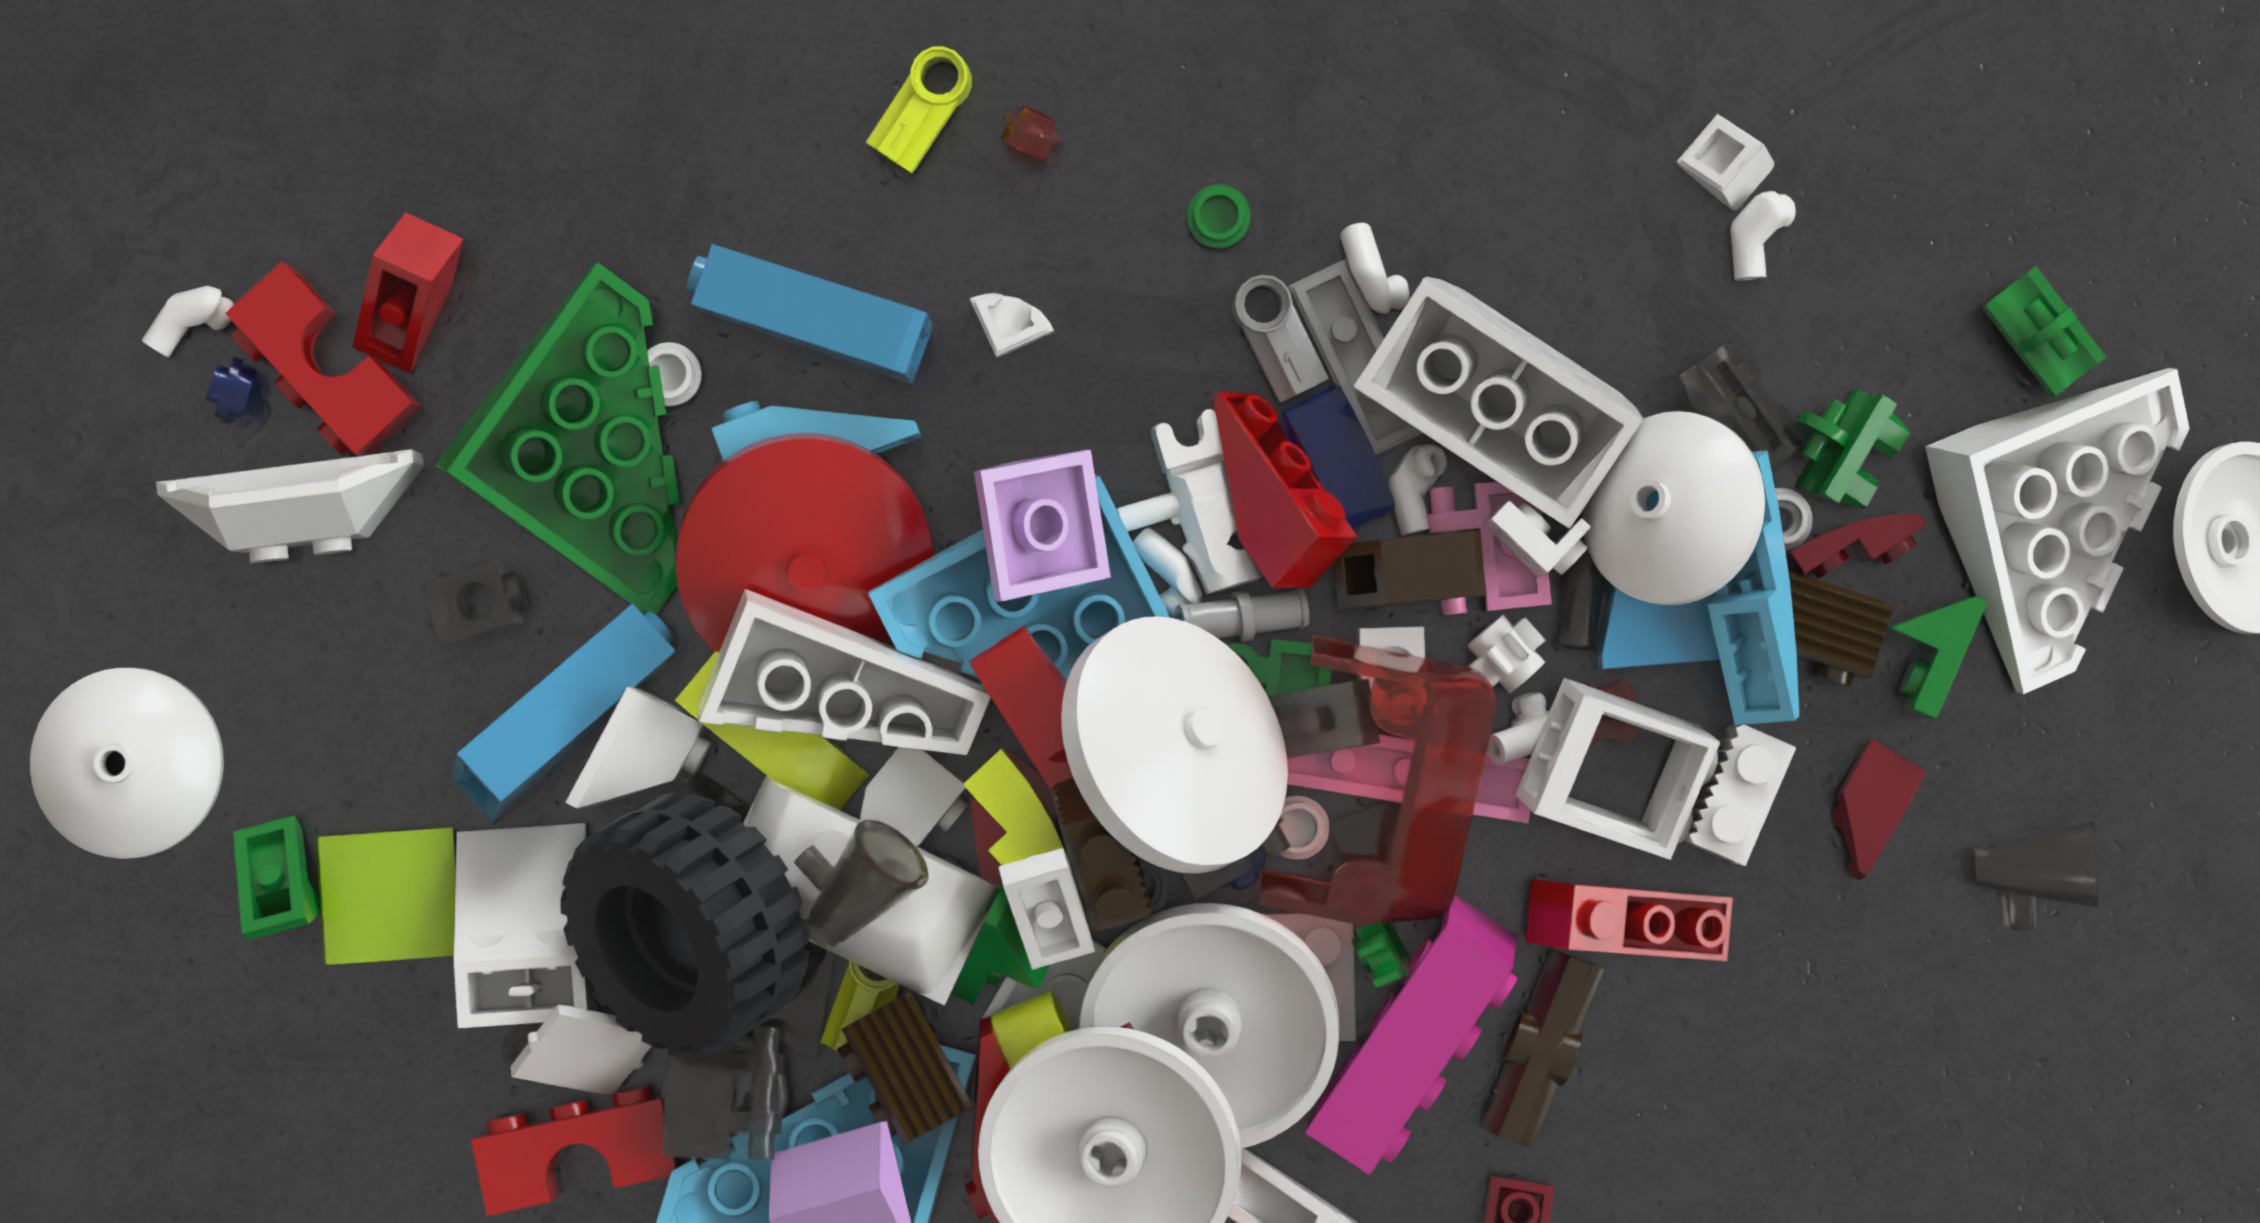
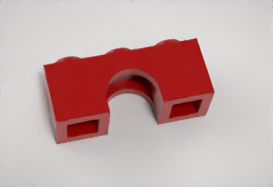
[225,261,423,456]
[471,1086,683,1216]

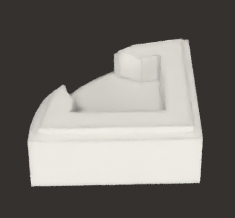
[970,293,1054,358]

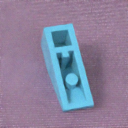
[711,401,922,461]

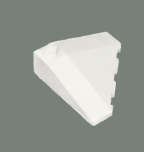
[1925,368,2190,694]

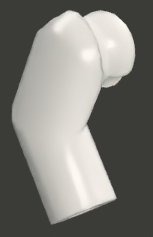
[1730,191,1796,281]
[1340,223,1409,314]
[141,286,234,358]
[1485,692,1550,765]

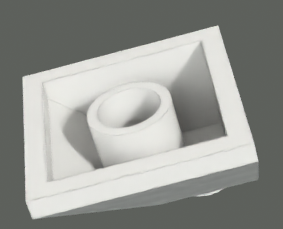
[565,687,712,809]

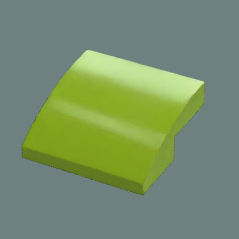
[316,827,456,965]

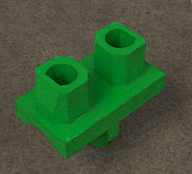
[1981,266,2106,398]
[1796,389,1910,509]

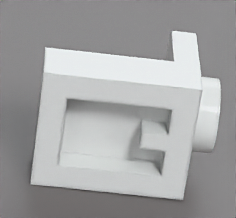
[1484,500,1591,578]

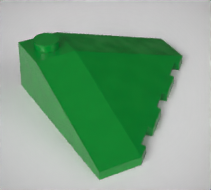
[434,262,680,615]

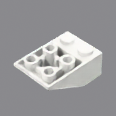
[454,823,598,1028]

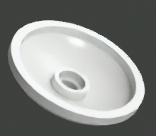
[1582,411,1765,605]
[2173,442,2260,634]
[30,668,224,859]

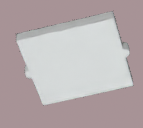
[510,1004,652,1096]

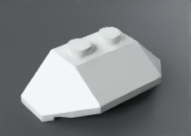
[156,449,424,563]

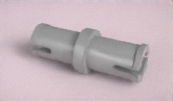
[1175,588,1309,642]

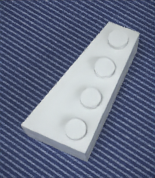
[697,589,991,755]

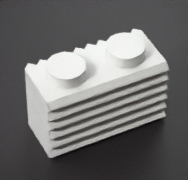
[1683,725,1796,866]

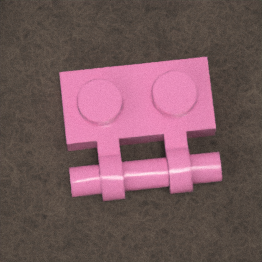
[1427,481,1552,616]

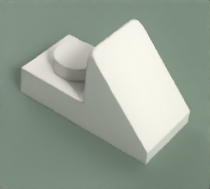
[999,848,1095,970]

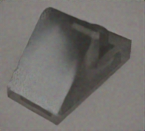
[1268,678,1380,758]

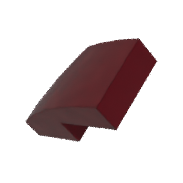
[1831,738,1927,881]

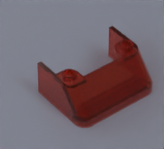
[1259,635,1496,925]

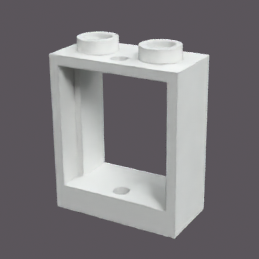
[1515,678,1720,860]

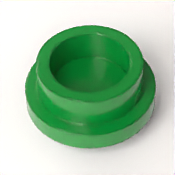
[1187,184,1250,249]

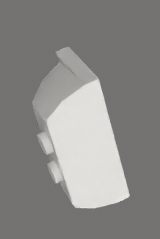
[1353,277,1643,529]
[743,776,1001,1005]

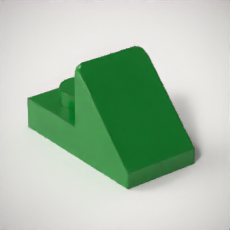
[1886,596,1988,719]
[233,815,320,941]
[951,883,1050,1005]

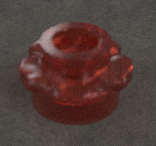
[1001,105,1062,159]

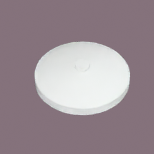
[1061,617,1288,873]
[1079,903,1339,1149]
[978,1026,1242,1223]

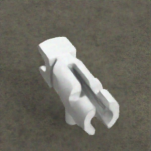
[1116,409,1262,595]

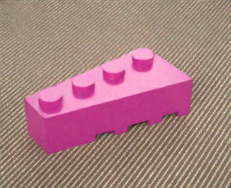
[1305,894,1518,1175]

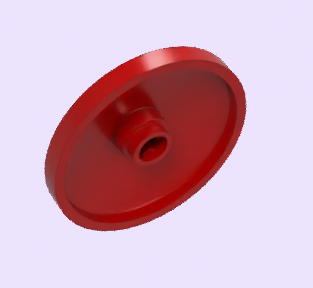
[676,433,934,652]

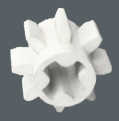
[1467,614,1545,694]

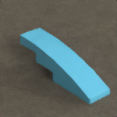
[1707,450,1799,725]

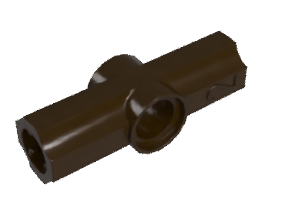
[1480,948,1604,1149]

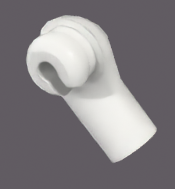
[1387,443,1448,538]
[1133,527,1203,619]

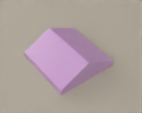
[974,450,1111,601]
[769,1121,911,1223]

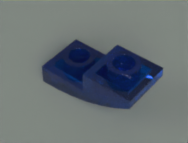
[1281,385,1395,529]

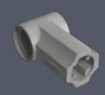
[1231,275,1329,403]

